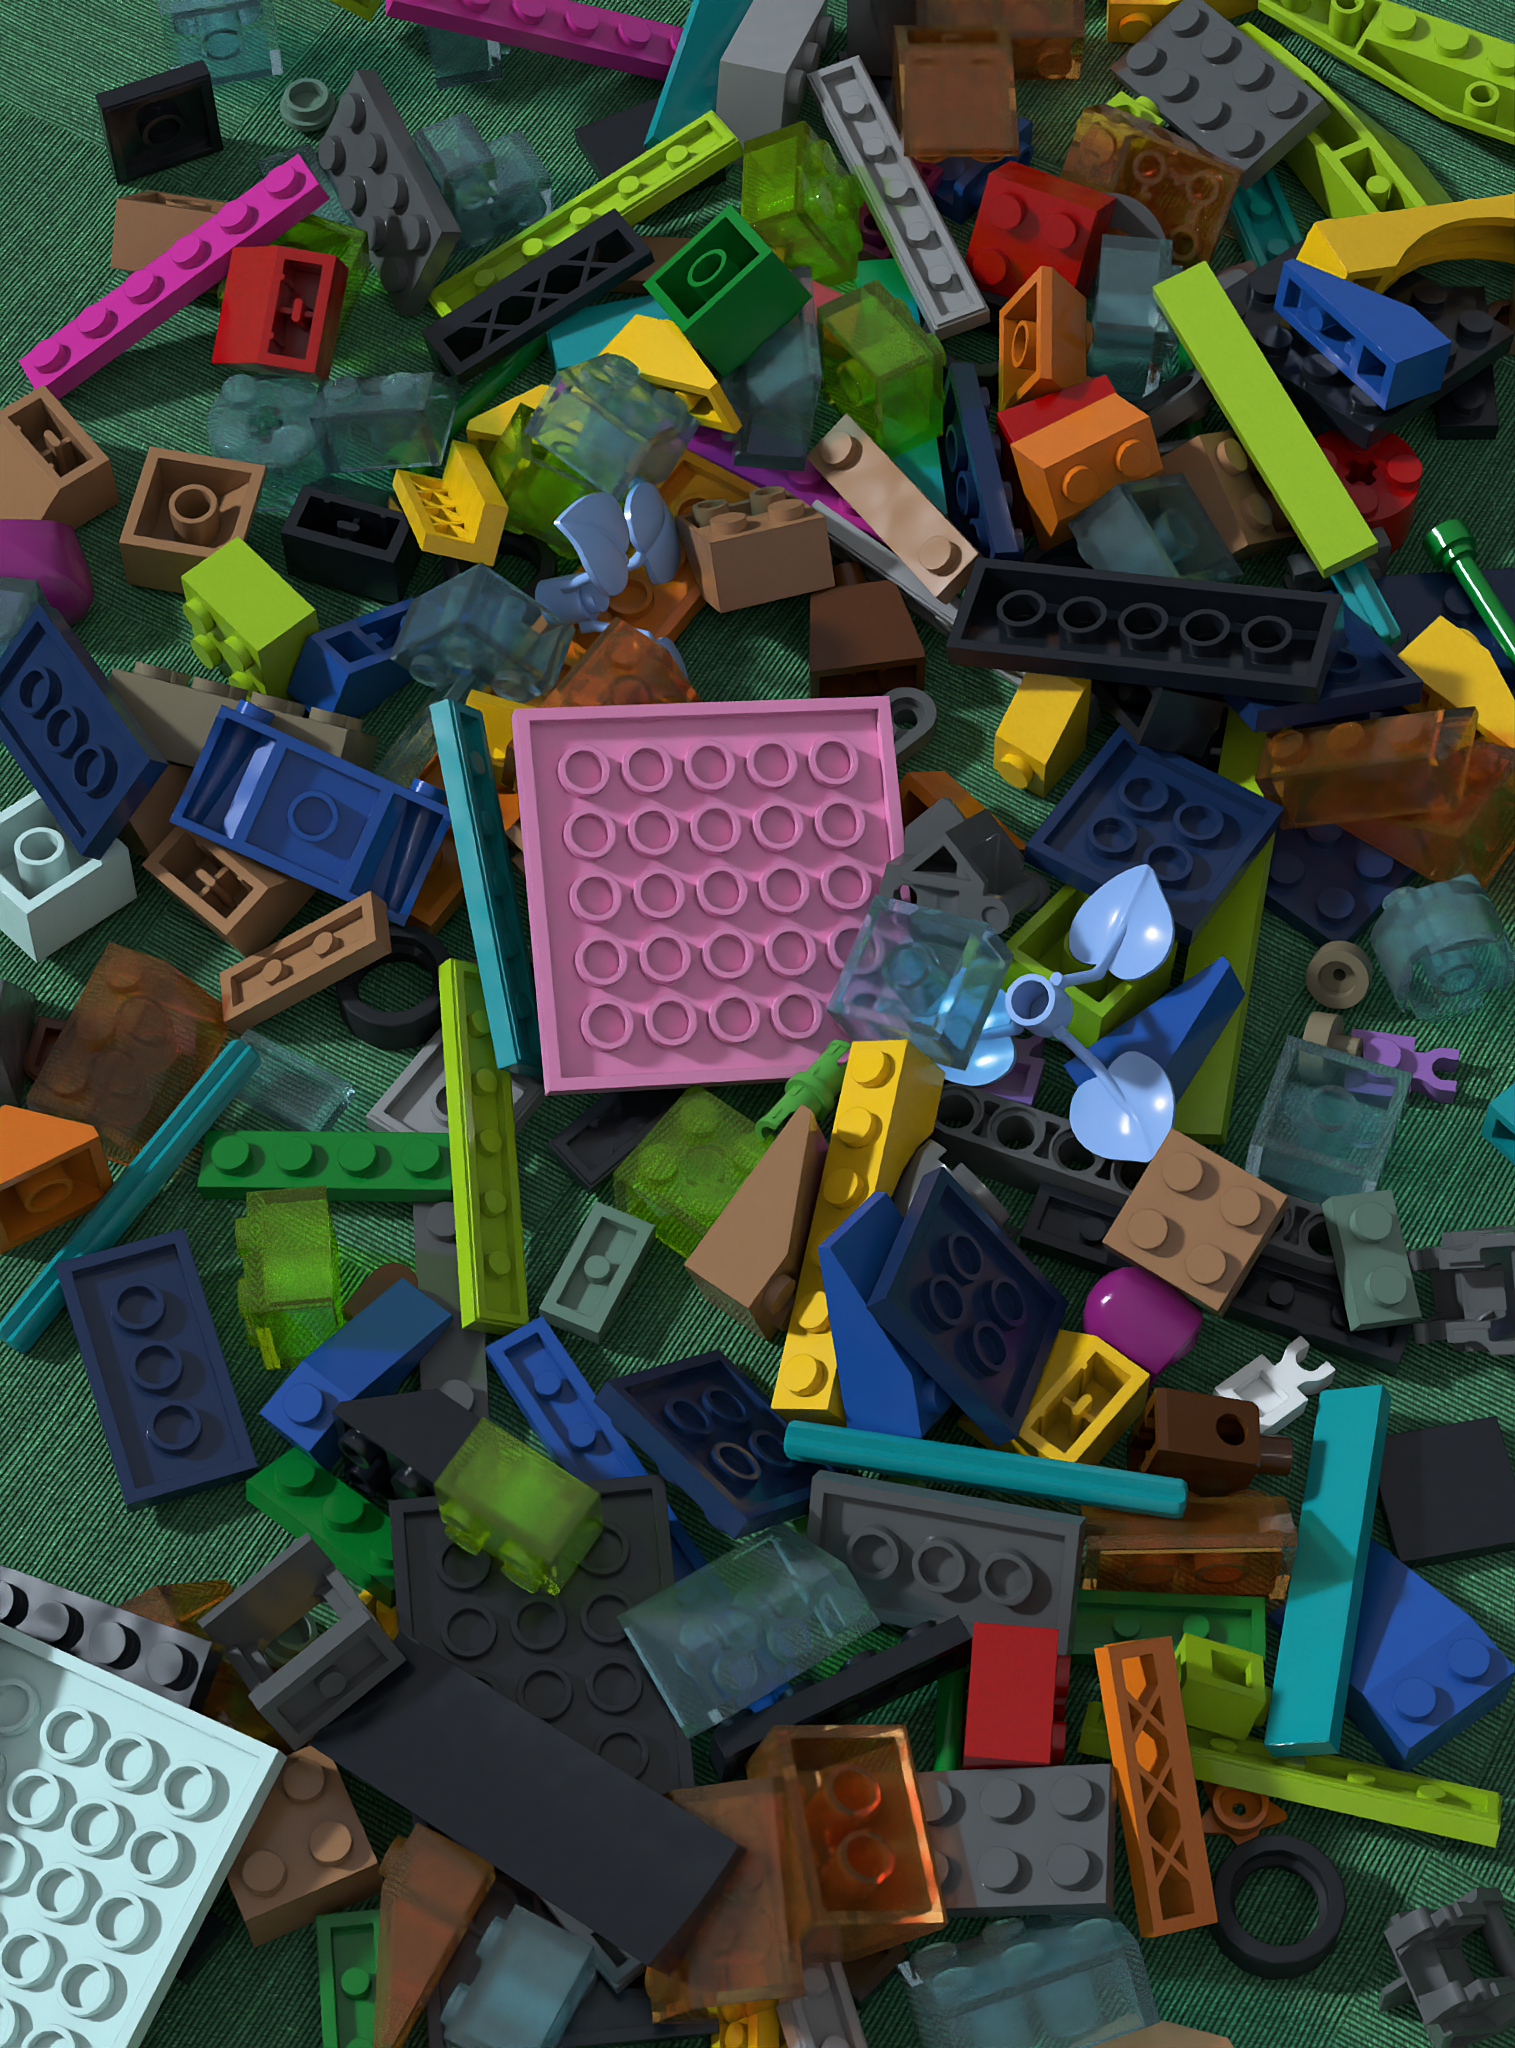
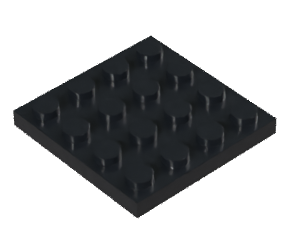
[1224,238,1515,450]

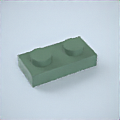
[1321,1189,1422,1331]
[539,1201,656,1345]

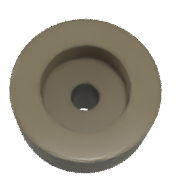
[1306,941,1373,1009]
[1300,1011,1363,1078]

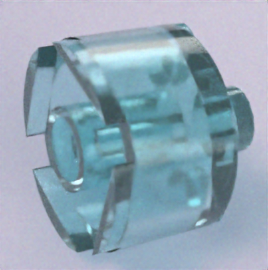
[206,374,332,512]
[1370,874,1515,1022]

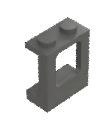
[197,1532,407,1751]

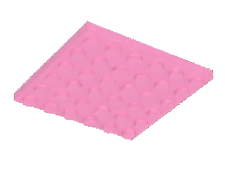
[511,696,923,1096]

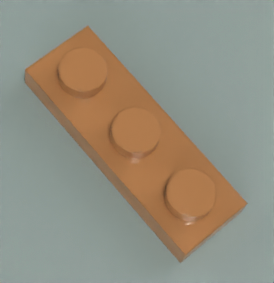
[220,891,392,1034]

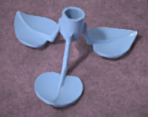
[535,482,690,704]
[901,864,1176,1164]

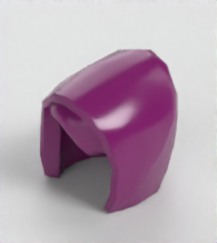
[0,519,95,627]
[1081,1266,1203,1404]

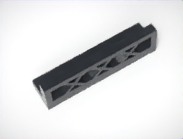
[421,208,655,386]

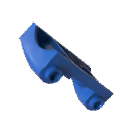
[169,698,451,927]

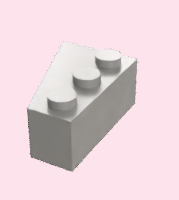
[716,0,835,173]

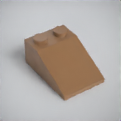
[684,1104,829,1342]

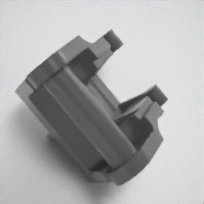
[879,797,1049,935]
[1406,1224,1515,1355]
[1377,1887,1515,2048]

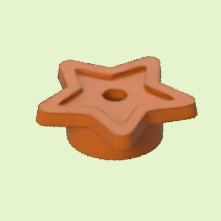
[1201,1781,1287,1846]

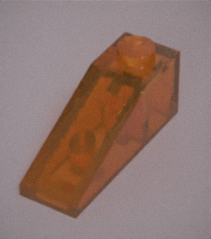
[373,1823,496,2048]

